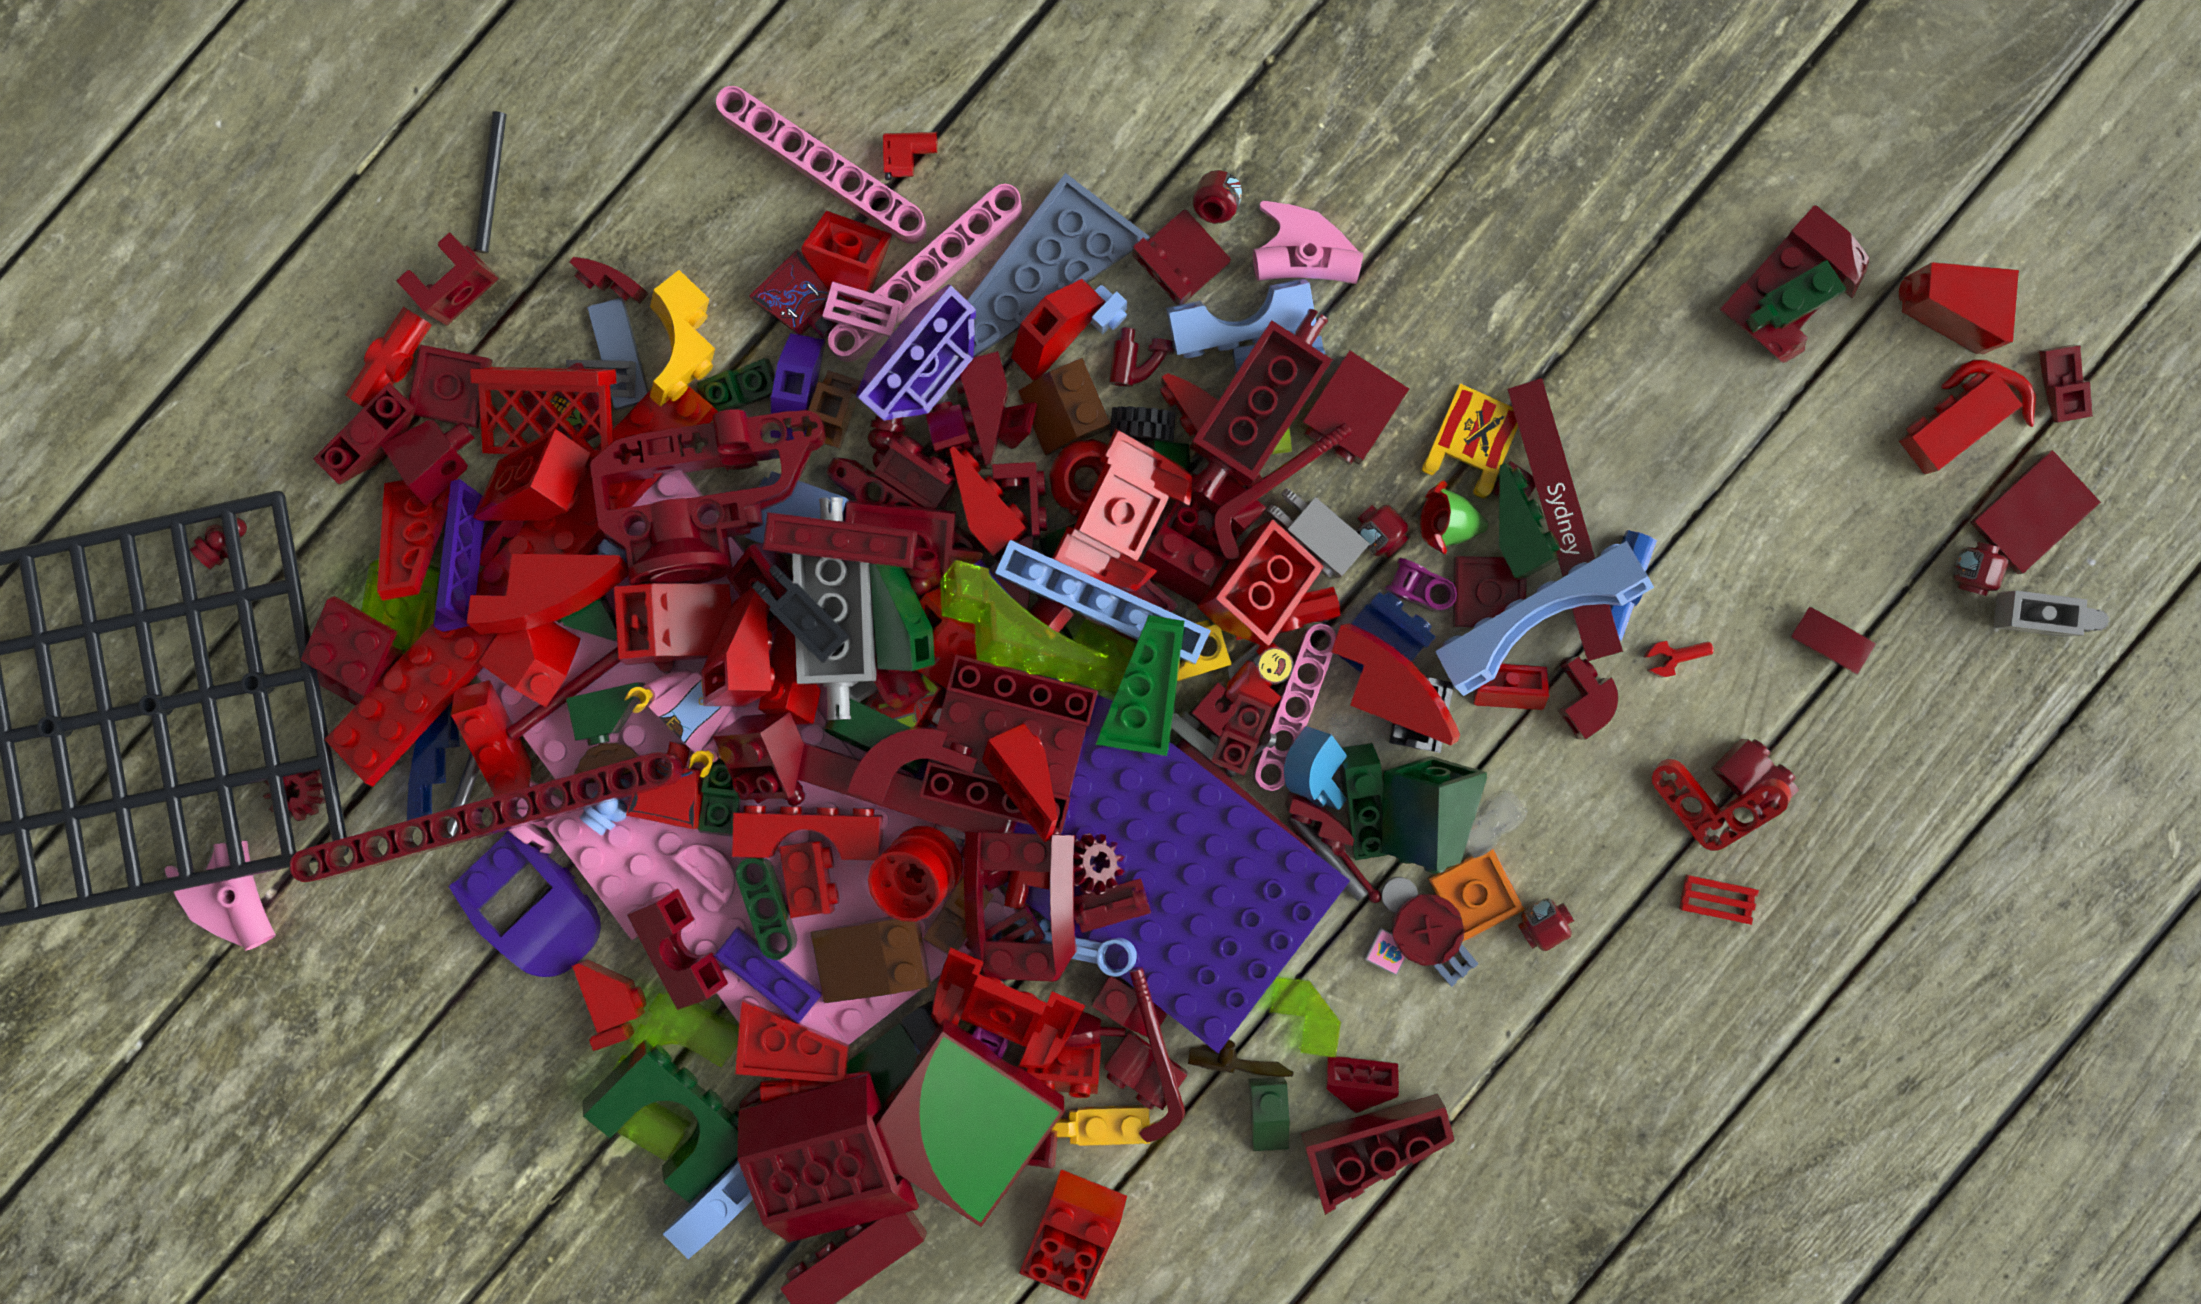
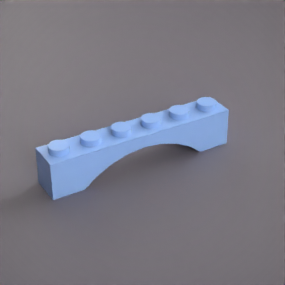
[1435,541,1654,696]

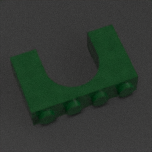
[582,1040,739,1204]

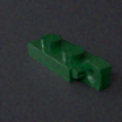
[1745,260,1847,333]

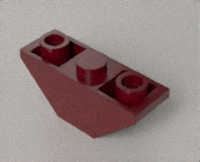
[313,383,416,485]

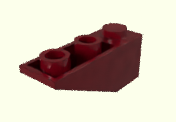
[955,351,1009,469]

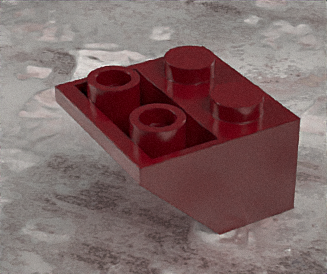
[713,712,804,800]

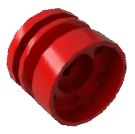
[867,826,963,922]

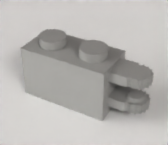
[1266,488,1370,578]
[1993,590,2110,637]

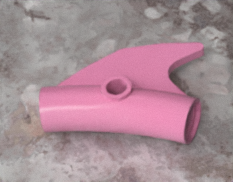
[1253,201,1364,284]
[165,841,276,951]

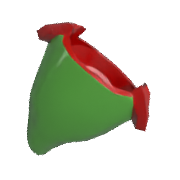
[1420,480,1489,555]

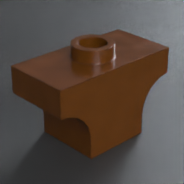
[805,370,861,450]

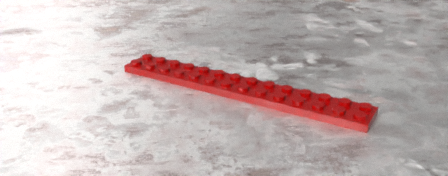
[324,386,718,787]

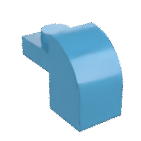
[1284,726,1347,810]

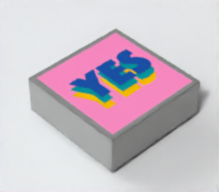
[1364,927,1406,976]

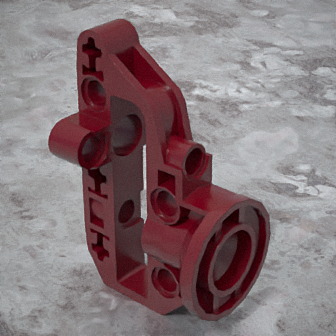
[590,409,826,585]

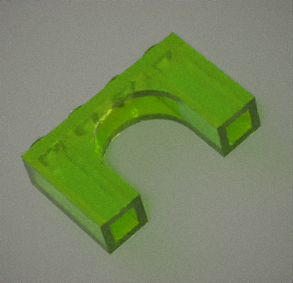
[612,992,739,1161]

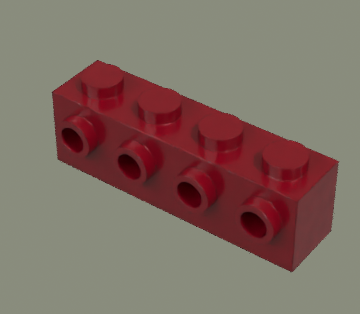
[780,1211,927,1304]

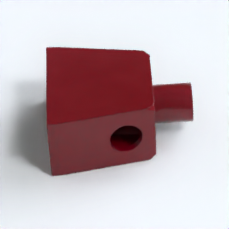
[382,420,475,506]

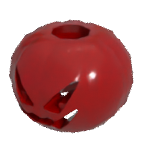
[1049,439,1108,518]

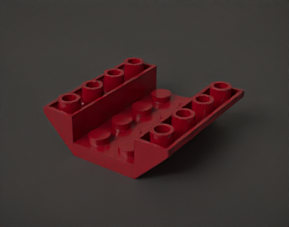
[919,655,1098,833]
[737,1073,919,1242]

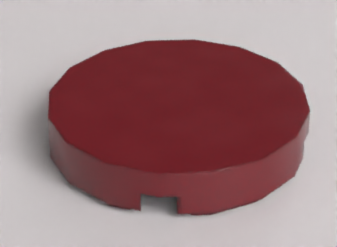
[1392,894,1464,966]

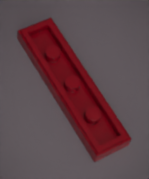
[763,512,917,569]

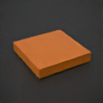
[1427,846,1524,941]

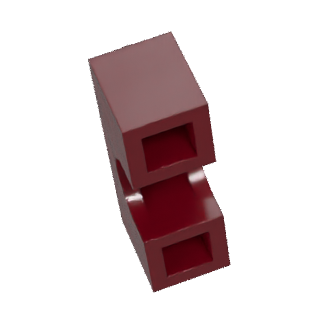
[627,888,728,1010]

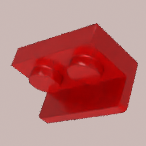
[779,839,839,919]
[1027,1042,1101,1098]

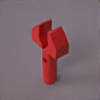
[1644,641,1714,678]

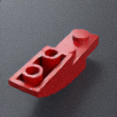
[1159,373,1263,489]

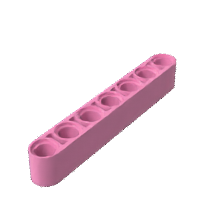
[716,86,927,244]
[828,184,1022,362]

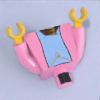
[624,670,737,777]

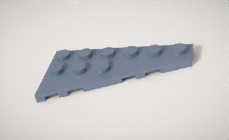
[967,173,1150,358]

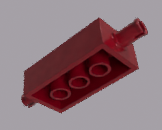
[1190,308,1333,501]

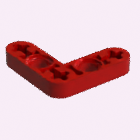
[1651,759,1791,851]

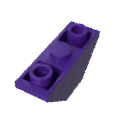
[770,333,825,440]

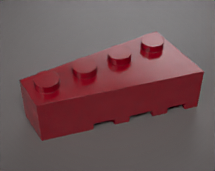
[1301,1093,1455,1215]

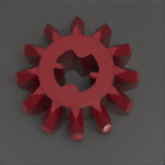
[262,770,325,821]
[1073,833,1125,895]

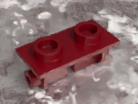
[1074,878,1151,933]

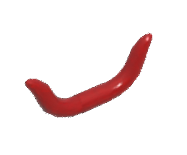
[1941,360,2036,427]

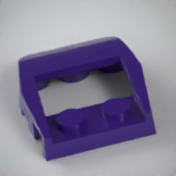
[448,831,601,977]

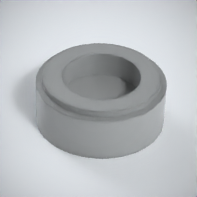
[1381,877,1418,913]

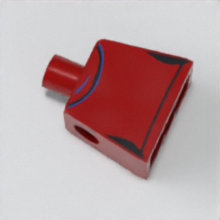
[626,741,704,830]

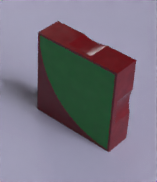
[873,1018,1065,1227]

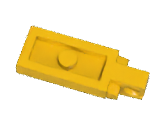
[1052,1105,1150,1146]

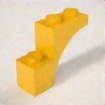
[650,270,715,407]

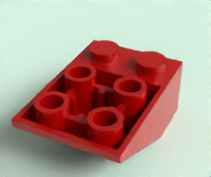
[950,446,1029,561]
[701,582,775,707]
[614,584,732,665]
[917,584,1023,688]
[1019,1169,1127,1300]

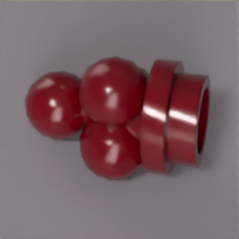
[867,415,906,468]
[189,517,247,570]
[903,547,941,602]

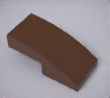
[923,876,994,955]

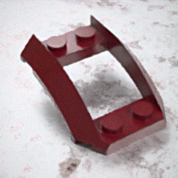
[964,831,1077,982]

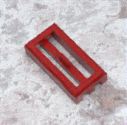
[1679,874,1759,925]

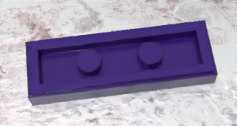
[714,926,822,1024]

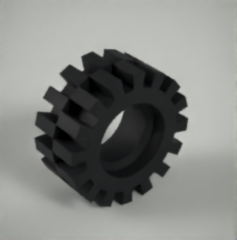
[1110,406,1176,443]

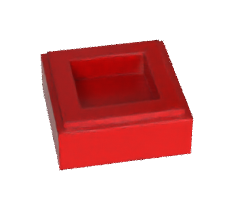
[589,1022,635,1051]

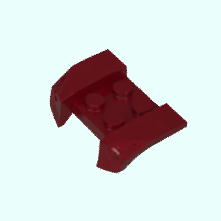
[1720,205,1869,363]

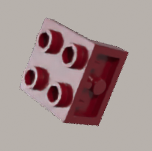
[1132,209,1231,306]
[992,462,1047,540]

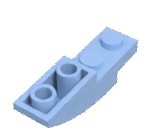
[663,1159,753,1259]

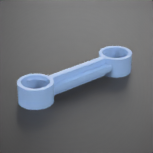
[992,918,1137,976]

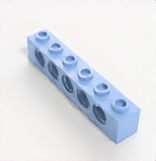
[995,540,1211,665]

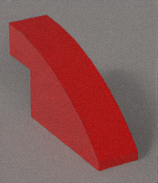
[467,554,628,634]
[1331,623,1460,746]

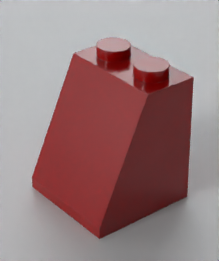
[1899,262,2019,355]

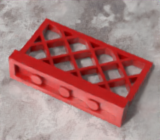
[470,367,617,457]

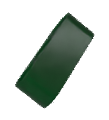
[823,698,924,774]
[736,857,798,960]

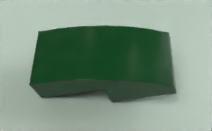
[697,358,775,412]
[698,758,741,837]

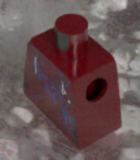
[749,249,838,339]

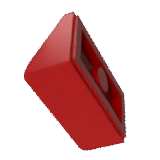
[1474,664,1549,710]

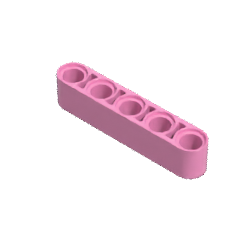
[1253,624,1336,791]

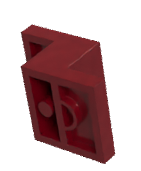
[301,596,404,706]

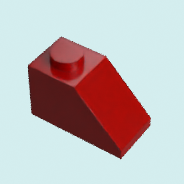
[572,959,646,1033]

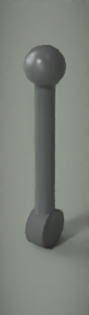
[1225,732,1277,777]

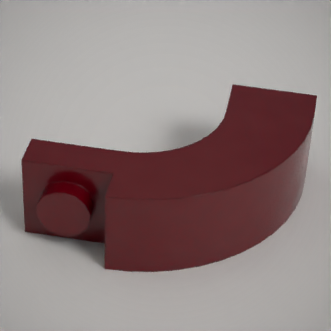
[847,727,978,804]

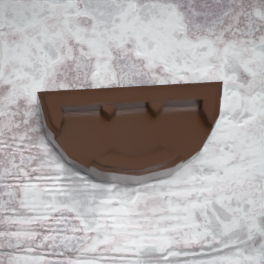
[574,743,640,784]

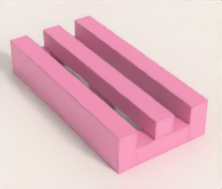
[823,282,903,337]

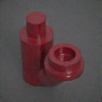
[1109,327,1175,387]

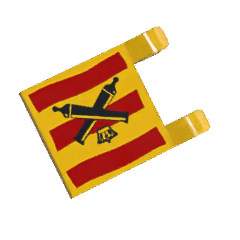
[1422,384,1518,499]

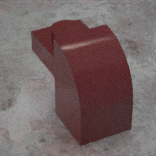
[1557,656,1618,740]

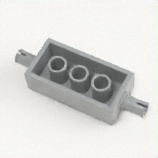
[792,497,876,720]

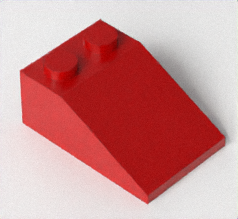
[473,429,590,521]

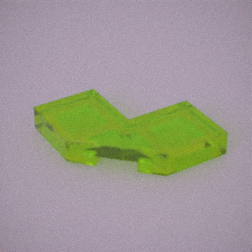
[1269,976,1341,1057]

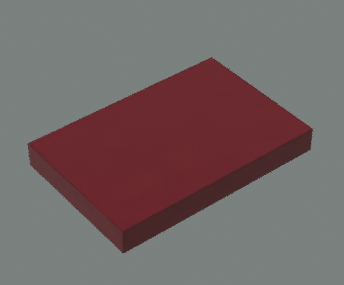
[1970,450,2101,575]

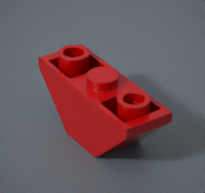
[1011,279,1106,381]

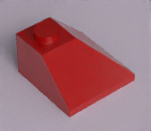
[801,210,892,304]
[478,622,581,707]

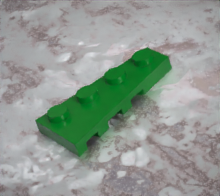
[1096,615,1185,756]

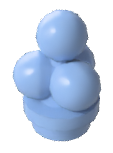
[579,778,631,835]

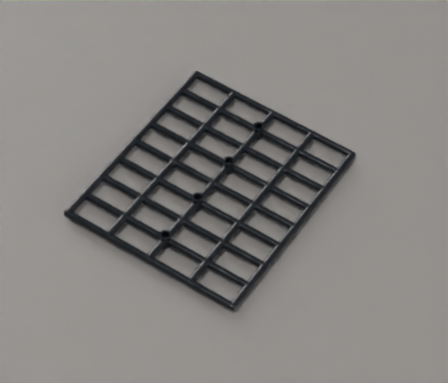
[0,490,349,927]

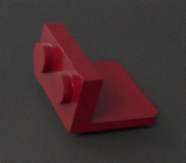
[874,435,957,509]

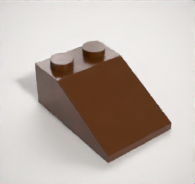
[810,916,931,1003]

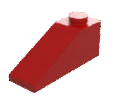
[982,724,1058,843]

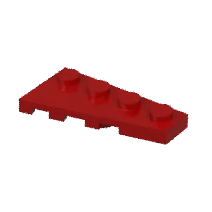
[377,478,458,601]

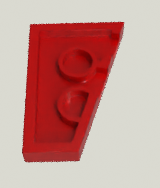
[735,999,849,1083]

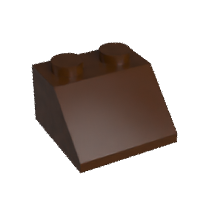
[1018,358,1110,456]

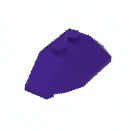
[856,284,976,421]

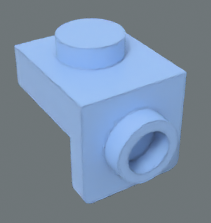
[1090,285,1127,335]

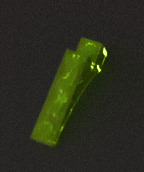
[940,560,1124,691]

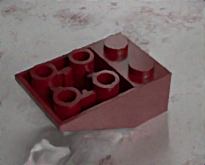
[1141,474,1239,605]

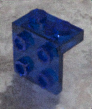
[1336,592,1436,674]

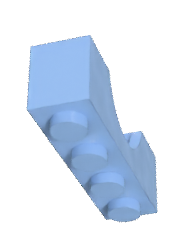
[1166,278,1316,358]

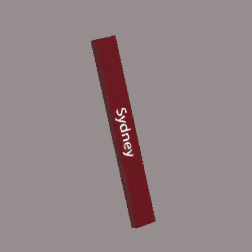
[1507,378,1623,662]

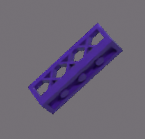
[434,479,484,632]

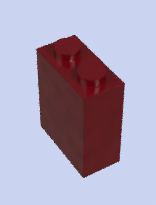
[1300,350,1409,465]

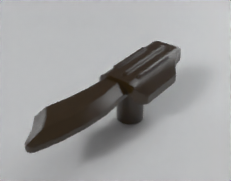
[1188,1040,1294,1077]

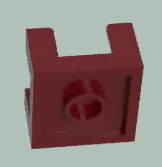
[396,232,499,326]

